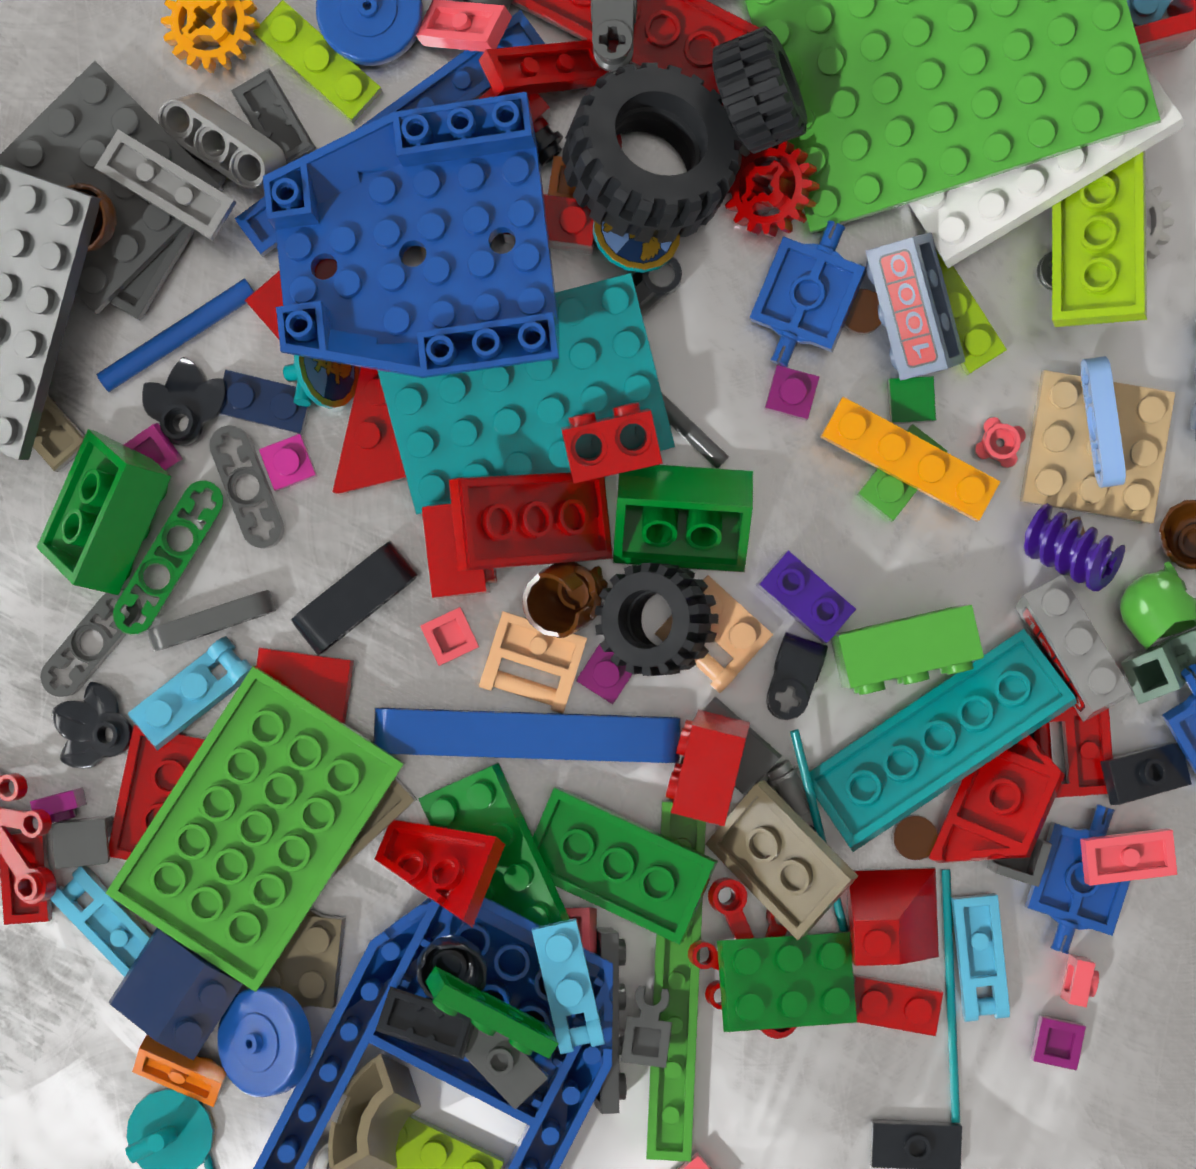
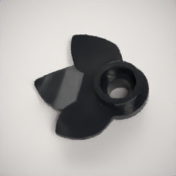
[142,357,227,446]
[52,682,133,769]

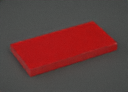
[449,472,613,571]

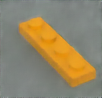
[820,397,1001,522]

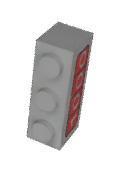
[1015,574,1132,722]

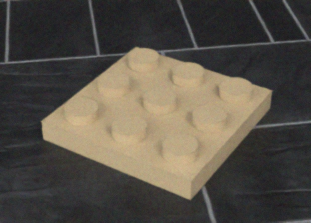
[1020,370,1175,524]

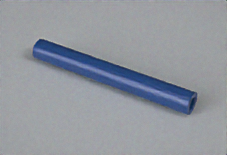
[96,278,254,392]

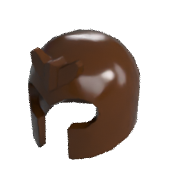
[522,562,608,638]

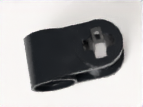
[766,632,828,720]

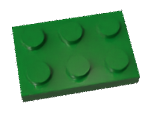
[717,932,857,1032]

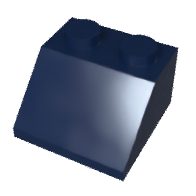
[109,928,243,1060]

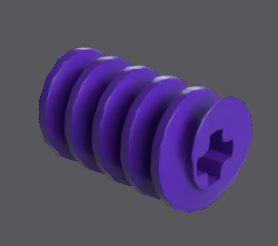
[1024,503,1125,591]

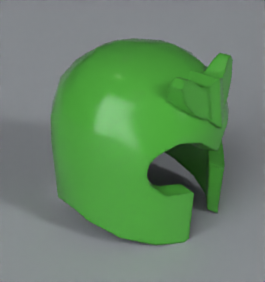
[1120,561,1196,650]

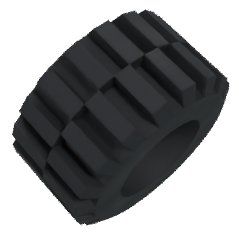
[712,26,807,154]
[595,563,718,676]

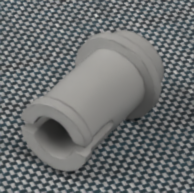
[766,760,810,817]

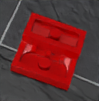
[256,648,354,724]

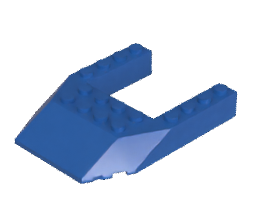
[253,897,613,1169]

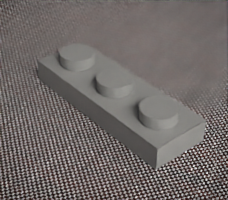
[94,129,236,241]

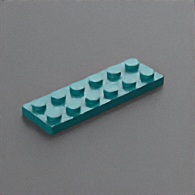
[809,629,1077,852]

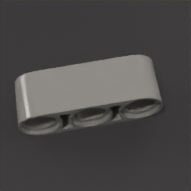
[158,93,286,188]

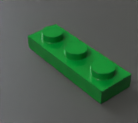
[426,966,559,1059]

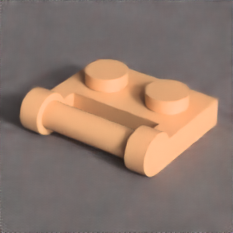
[654,575,773,693]
[479,611,587,714]

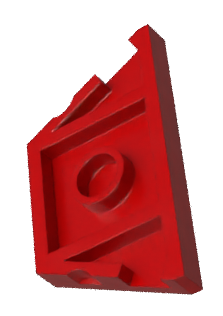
[332,367,406,495]
[929,735,1065,863]

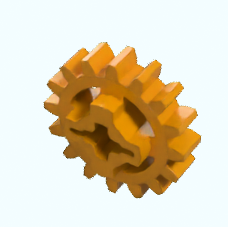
[161,0,260,73]

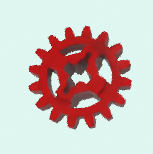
[725,141,820,237]

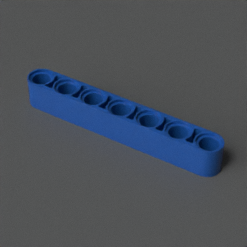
[373,708,681,763]

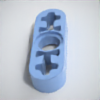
[1081,356,1126,488]

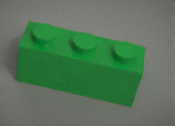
[36,429,172,595]
[613,465,753,572]

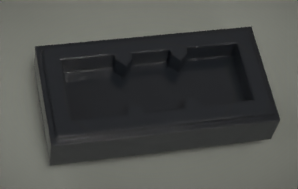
[1100,741,1192,805]
[375,986,475,1060]
[870,1120,962,1169]

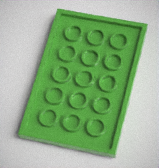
[105,666,405,992]

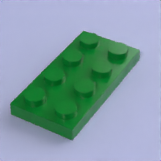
[418,762,570,926]
[533,787,718,945]

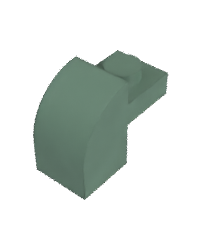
[1121,628,1196,704]

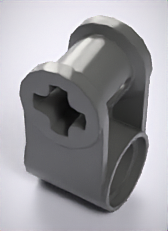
[591,0,637,72]

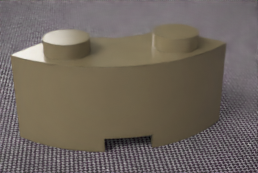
[328,1054,421,1169]

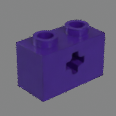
[756,550,856,643]

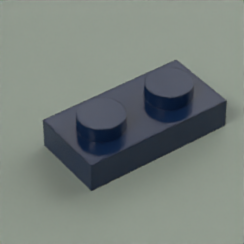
[219,369,310,435]

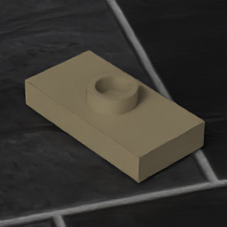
[33,394,85,472]

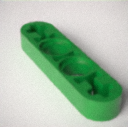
[113,480,223,636]

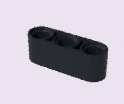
[290,541,419,655]

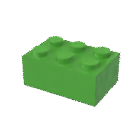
[830,605,984,695]

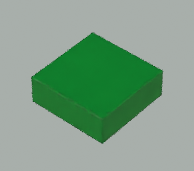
[888,376,936,424]

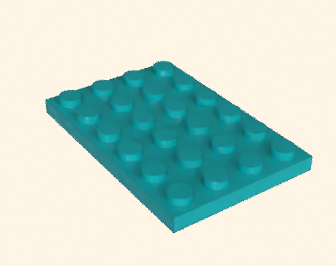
[377,273,675,515]

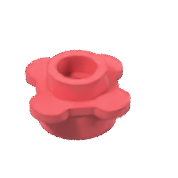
[975,417,1026,468]

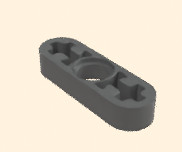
[209,425,284,549]
[40,589,142,697]
[147,590,276,652]

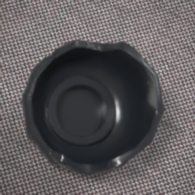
[416,935,487,999]

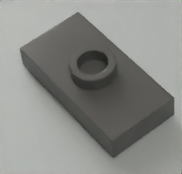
[231,68,316,164]
[465,1027,549,1109]

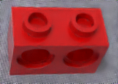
[561,402,663,483]

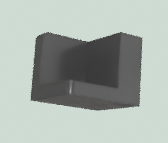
[51,816,113,869]
[987,838,1052,887]

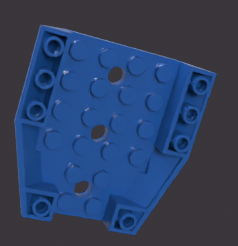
[263,92,559,378]

